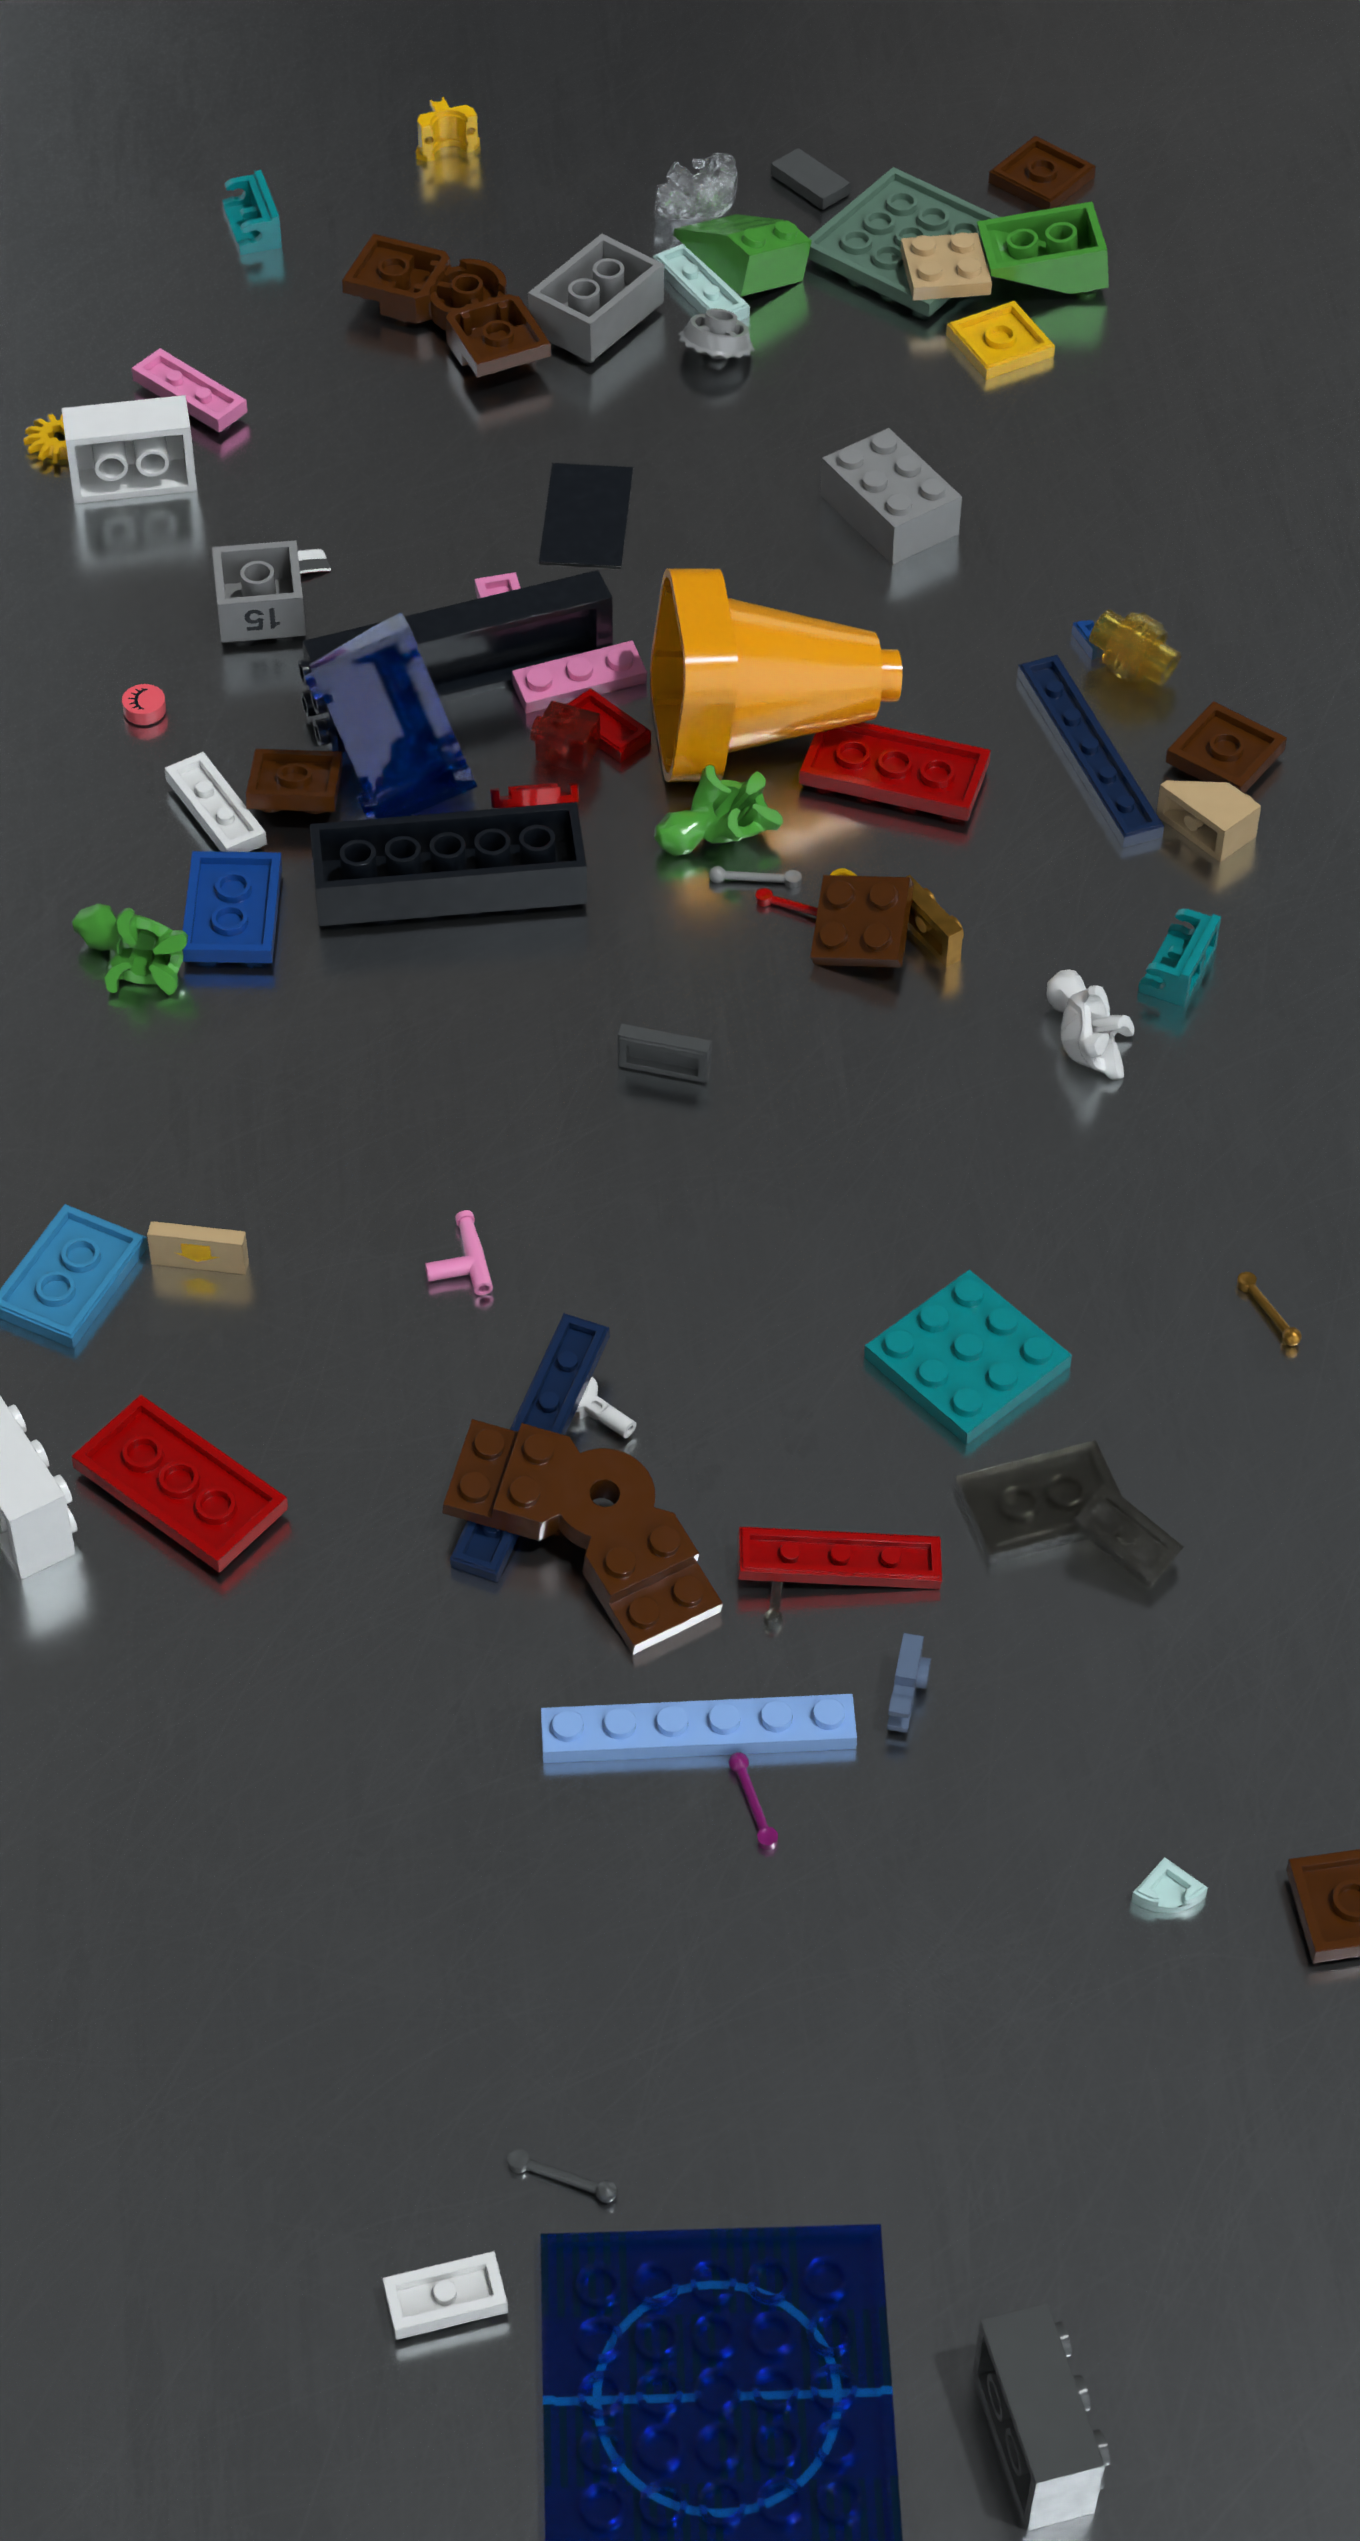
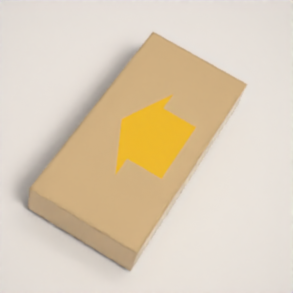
[147,1221,249,1275]

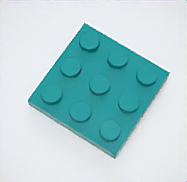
[864,1269,1072,1445]

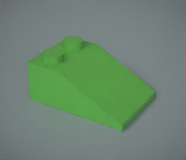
[977,202,1109,294]
[673,214,812,296]

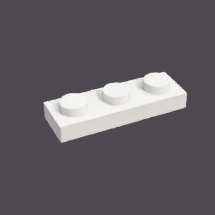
[165,752,267,852]

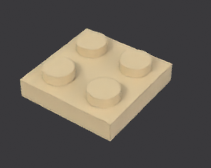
[900,233,992,301]

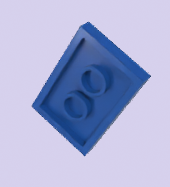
[183,851,282,963]

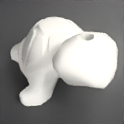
[1046,970,1134,1081]

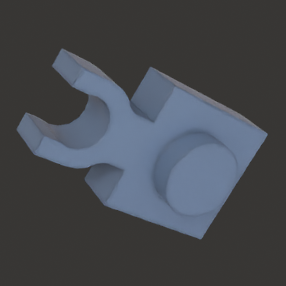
[887,1633,931,1733]

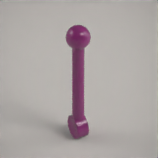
[728,1752,778,1850]

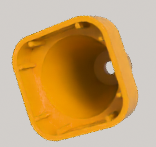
[650,568,902,782]

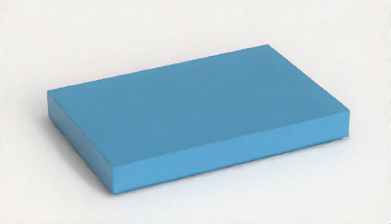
[0,1204,148,1349]

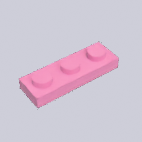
[132,348,247,432]
[512,640,647,714]

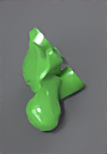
[654,765,783,856]
[72,903,188,995]

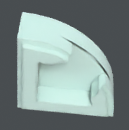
[1131,1857,1208,1913]

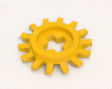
[23,413,69,464]

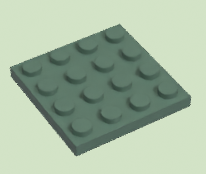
[808,167,999,317]

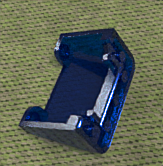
[304,612,478,819]

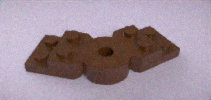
[342,234,551,377]
[442,1419,723,1655]

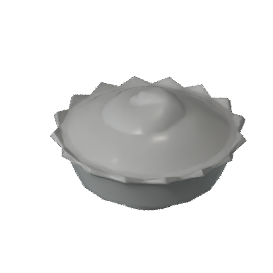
[678,309,755,360]

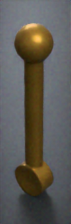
[1237,1272,1302,1346]

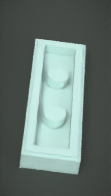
[653,244,750,321]

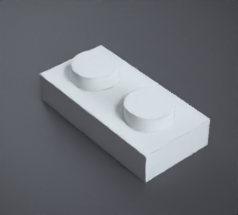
[382,2251,508,2340]

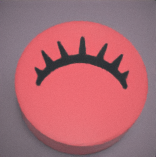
[122,684,166,725]

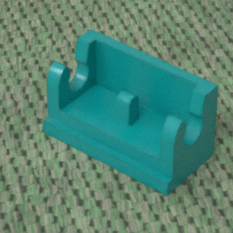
[222,170,282,255]
[1138,908,1221,1008]

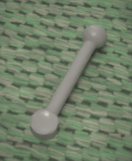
[709,866,802,889]

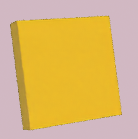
[946,301,1055,380]

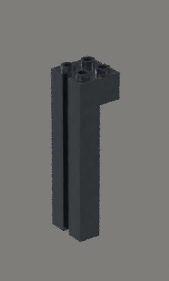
[298,570,613,759]

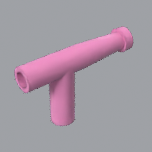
[425,1210,493,1295]

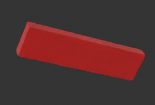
[737,1527,942,1589]

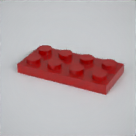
[799,722,991,821]
[71,1395,288,1573]

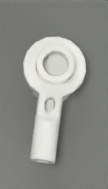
[574,1377,636,1438]

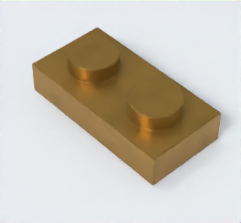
[906,875,964,968]

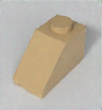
[1156,780,1261,862]

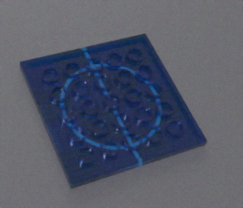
[540,2224,903,2541]

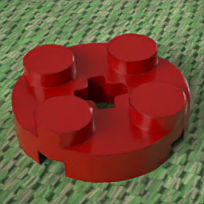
[490,783,579,808]

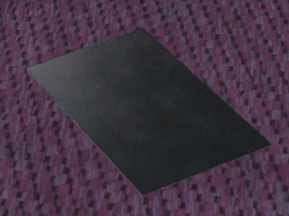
[539,463,633,567]

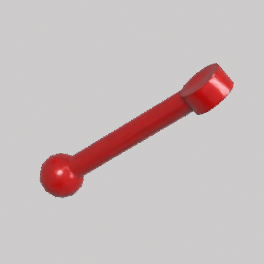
[755,888,818,917]

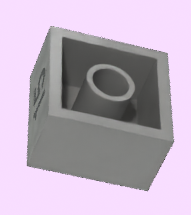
[212,540,306,643]

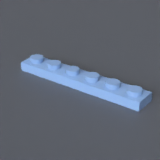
[541,1694,857,1764]

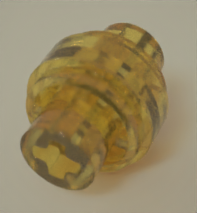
[1089,609,1181,686]

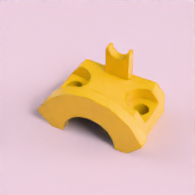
[415,97,480,162]

